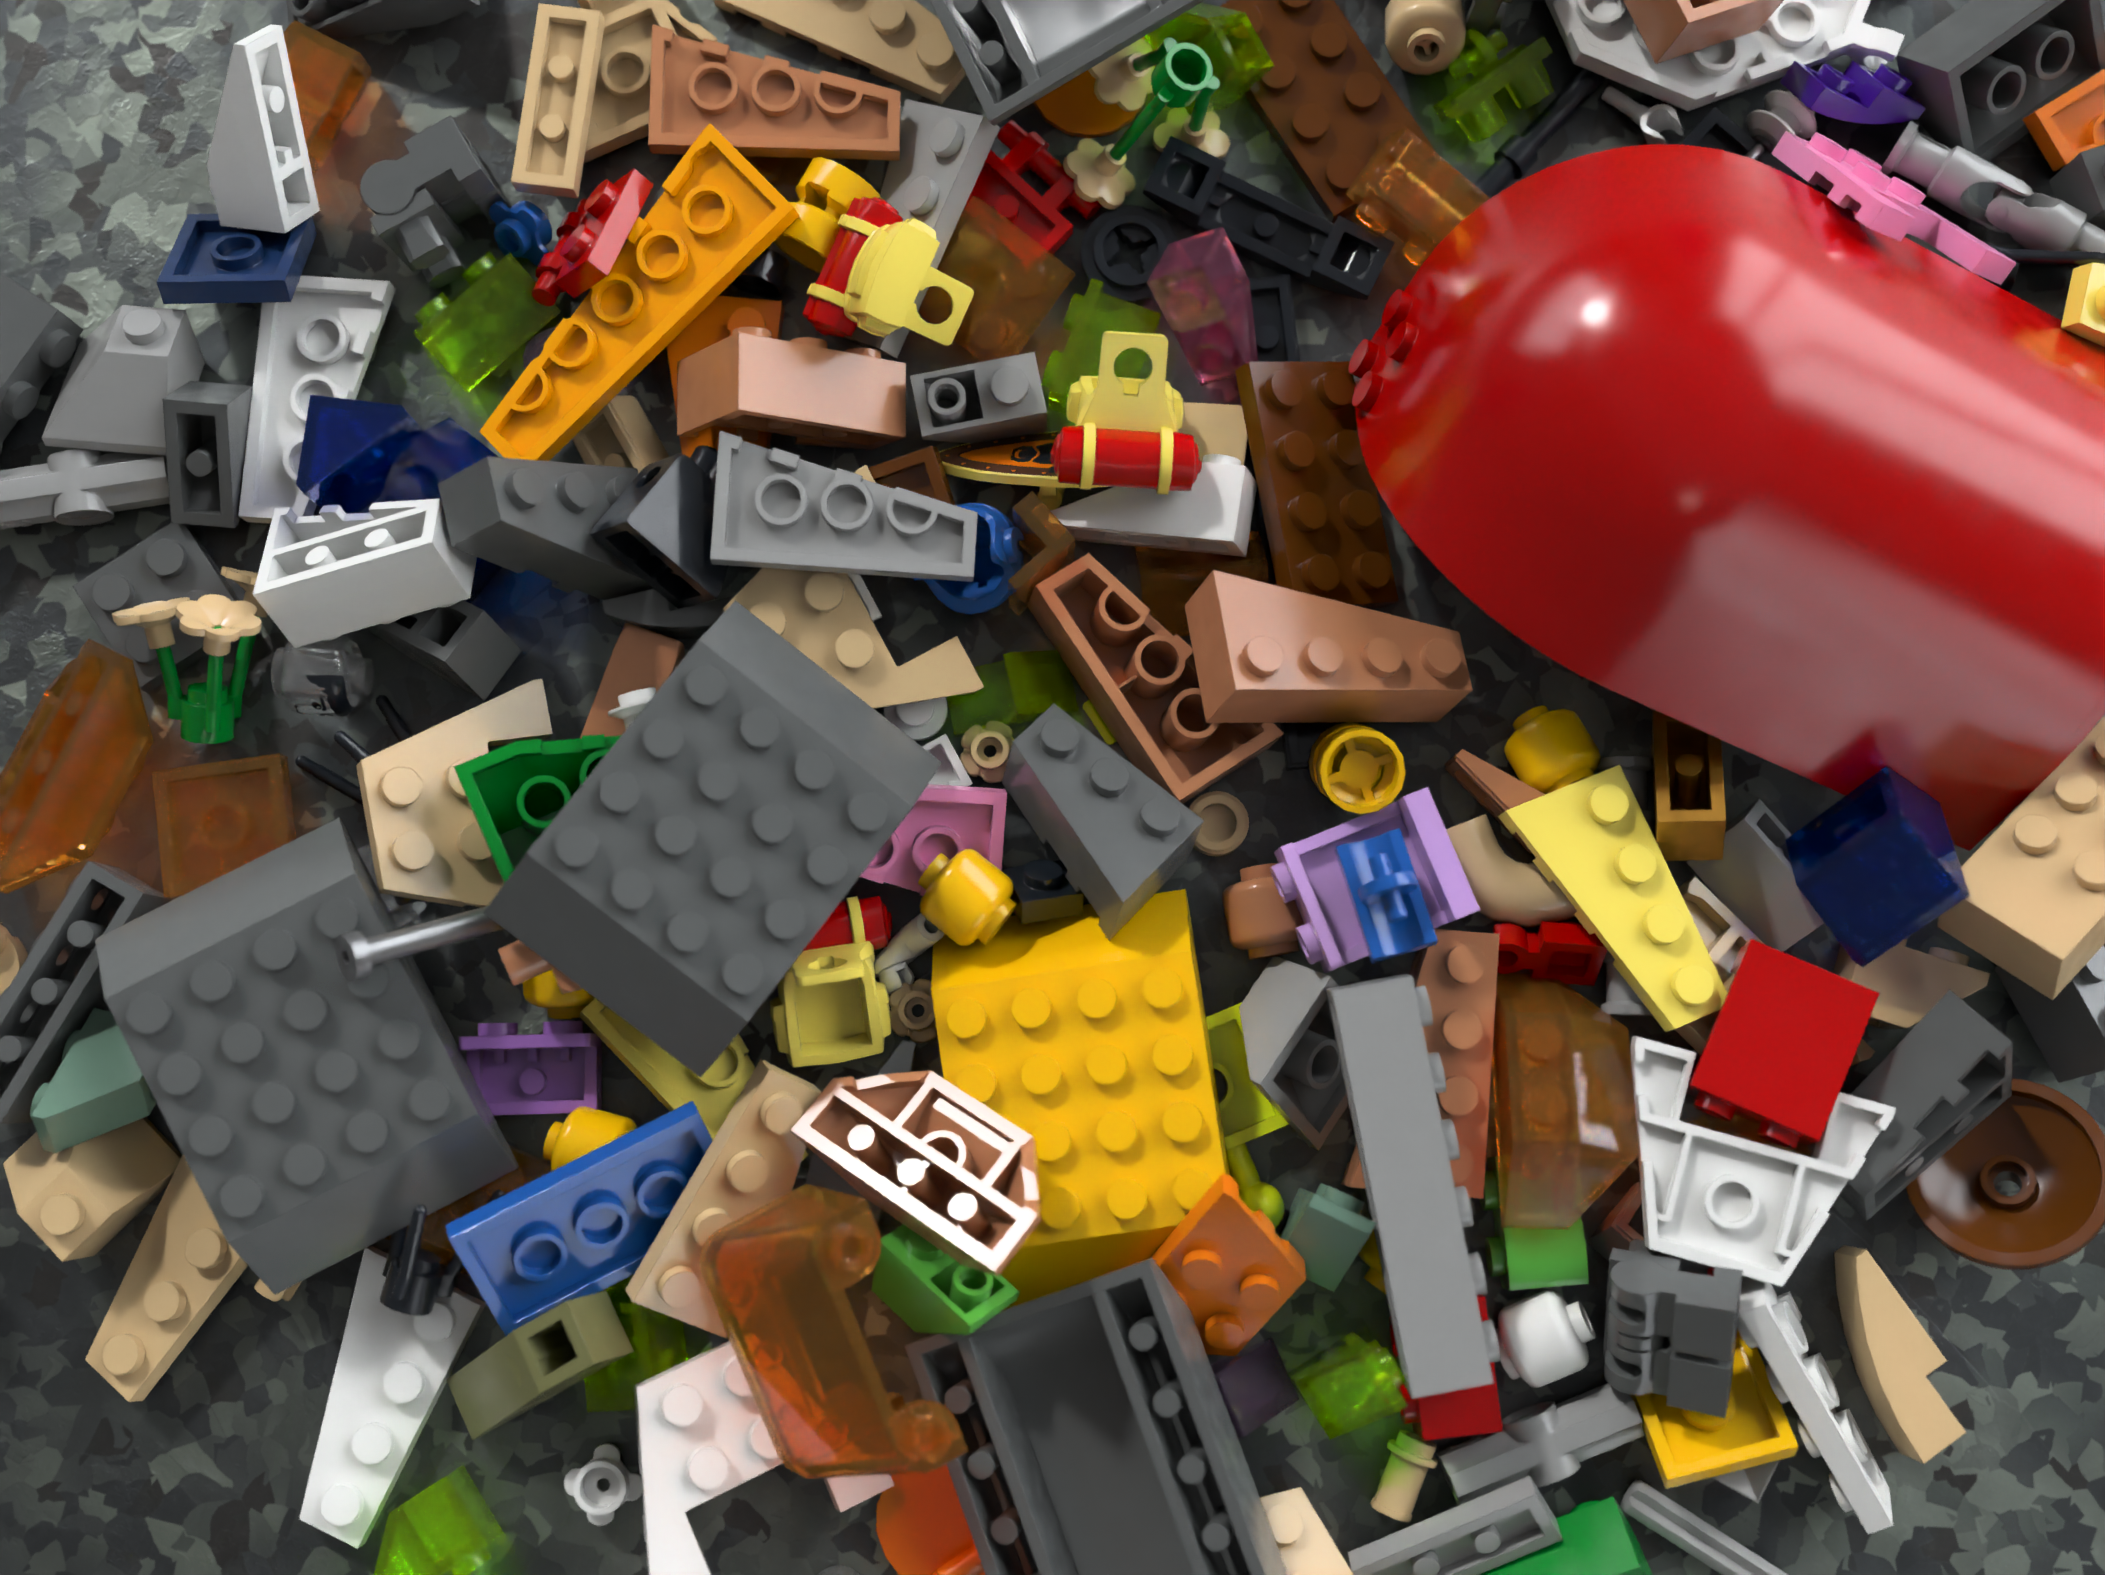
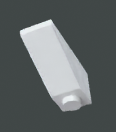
[207,24,320,233]
[1048,454,1257,557]

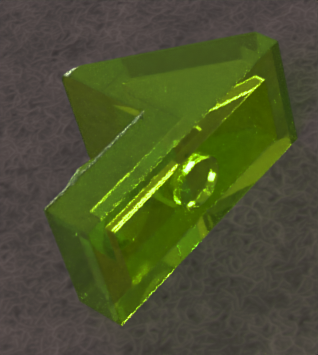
[947,650,1078,737]

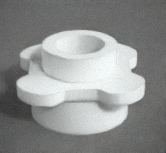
[564,1444,643,1526]

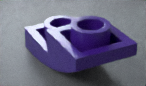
[1780,60,1926,124]

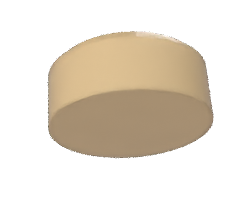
[1189,791,1249,856]

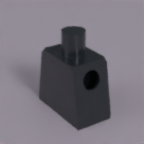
[590,445,729,609]

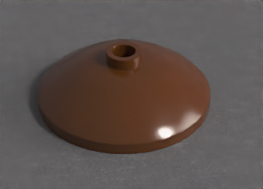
[1905,1078,2105,1270]

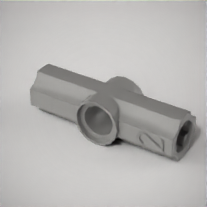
[0,449,170,529]
[1437,1383,1645,1506]

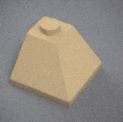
[3,1117,182,1262]

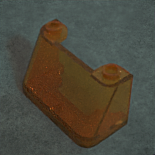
[699,1184,968,1479]

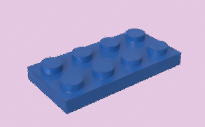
[445,1101,713,1336]

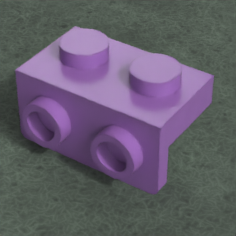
[459,1021,602,1115]

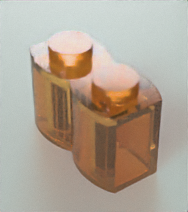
[283,20,372,175]

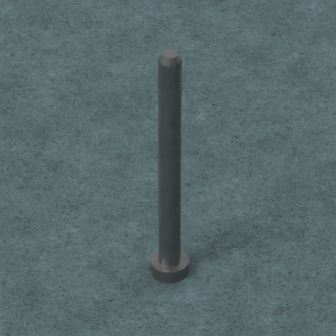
[335,906,503,982]

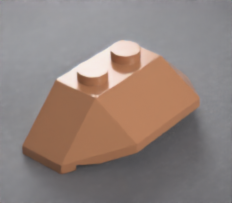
[791,1070,1041,1276]

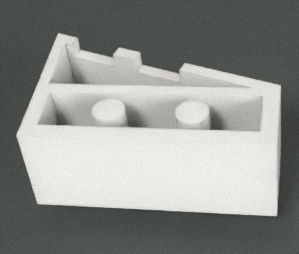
[253,499,477,648]

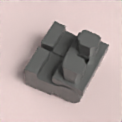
[360,115,510,290]
[1603,1239,1743,1418]

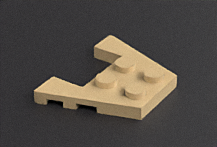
[723,465,984,709]
[356,679,553,908]

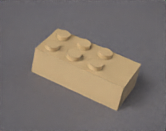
[1937,716,2105,1000]

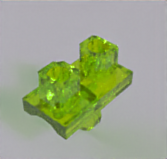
[1432,28,1554,143]

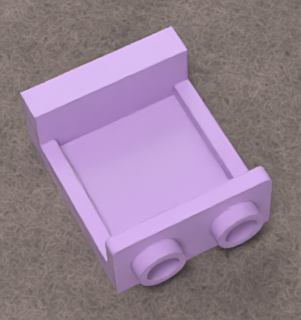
[1270,787,1480,973]

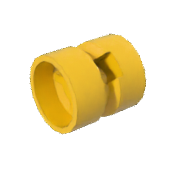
[773,157,881,274]
[1308,722,1406,814]

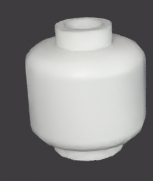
[1495,1289,1596,1388]

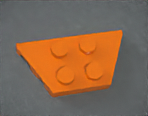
[1149,1173,1306,1356]

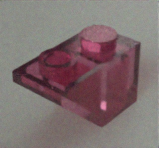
[1147,227,1258,386]

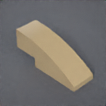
[1834,1245,1966,1464]

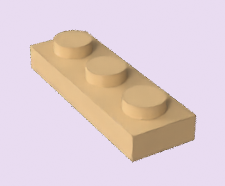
[511,3,605,198]

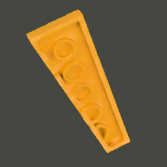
[479,123,799,461]

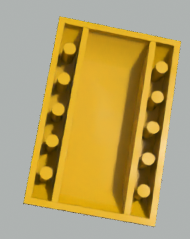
[931,889,1231,1310]

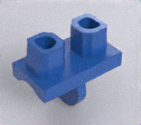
[1335,828,1438,963]

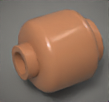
[1222,863,1304,960]

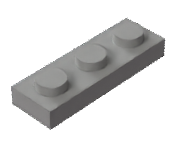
[1348,1476,1563,1575]

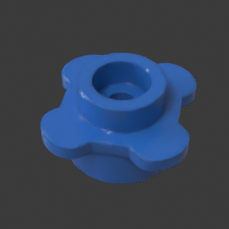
[489,201,552,265]

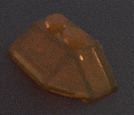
[0,639,154,894]
[1492,973,1639,1229]

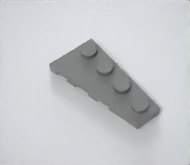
[845,99,1000,358]
[710,430,978,582]

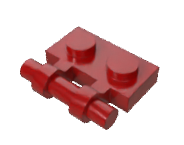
[962,120,1101,277]
[531,168,654,306]

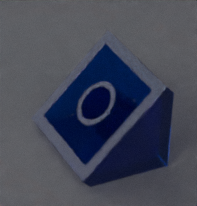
[296,395,442,514]

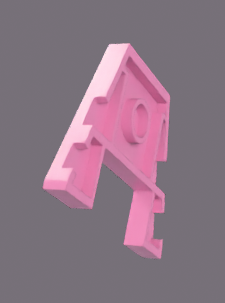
[1771,131,2016,285]

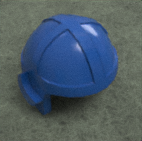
[913,503,1024,614]

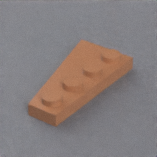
[648,24,901,161]

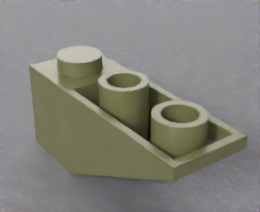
[446,1291,634,1440]

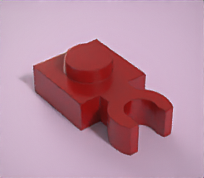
[1493,921,1607,986]

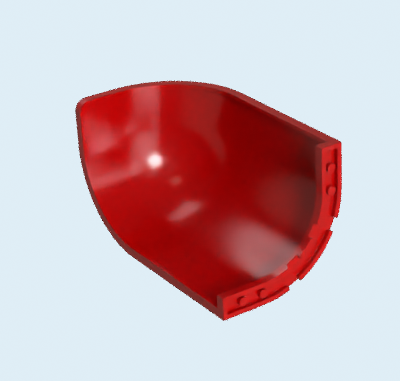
[1348,144,2105,851]

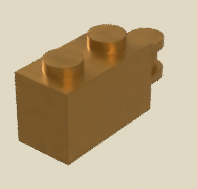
[1651,710,1726,861]

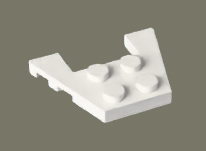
[1630,1036,1896,1287]
[634,1328,894,1575]

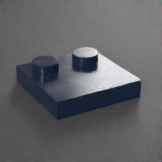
[157,214,317,304]

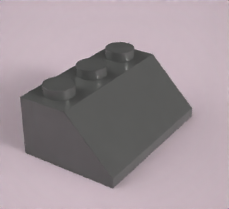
[1896,0,2105,162]

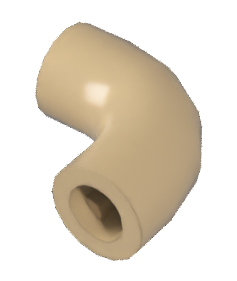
[1446,814,1577,928]

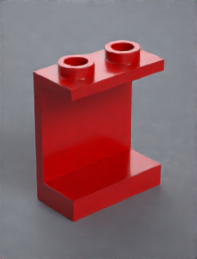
[1686,939,1880,1150]

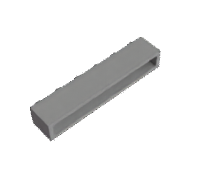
[1326,974,1500,1399]

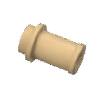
[1370,1430,1438,1522]

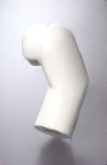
[873,913,944,995]

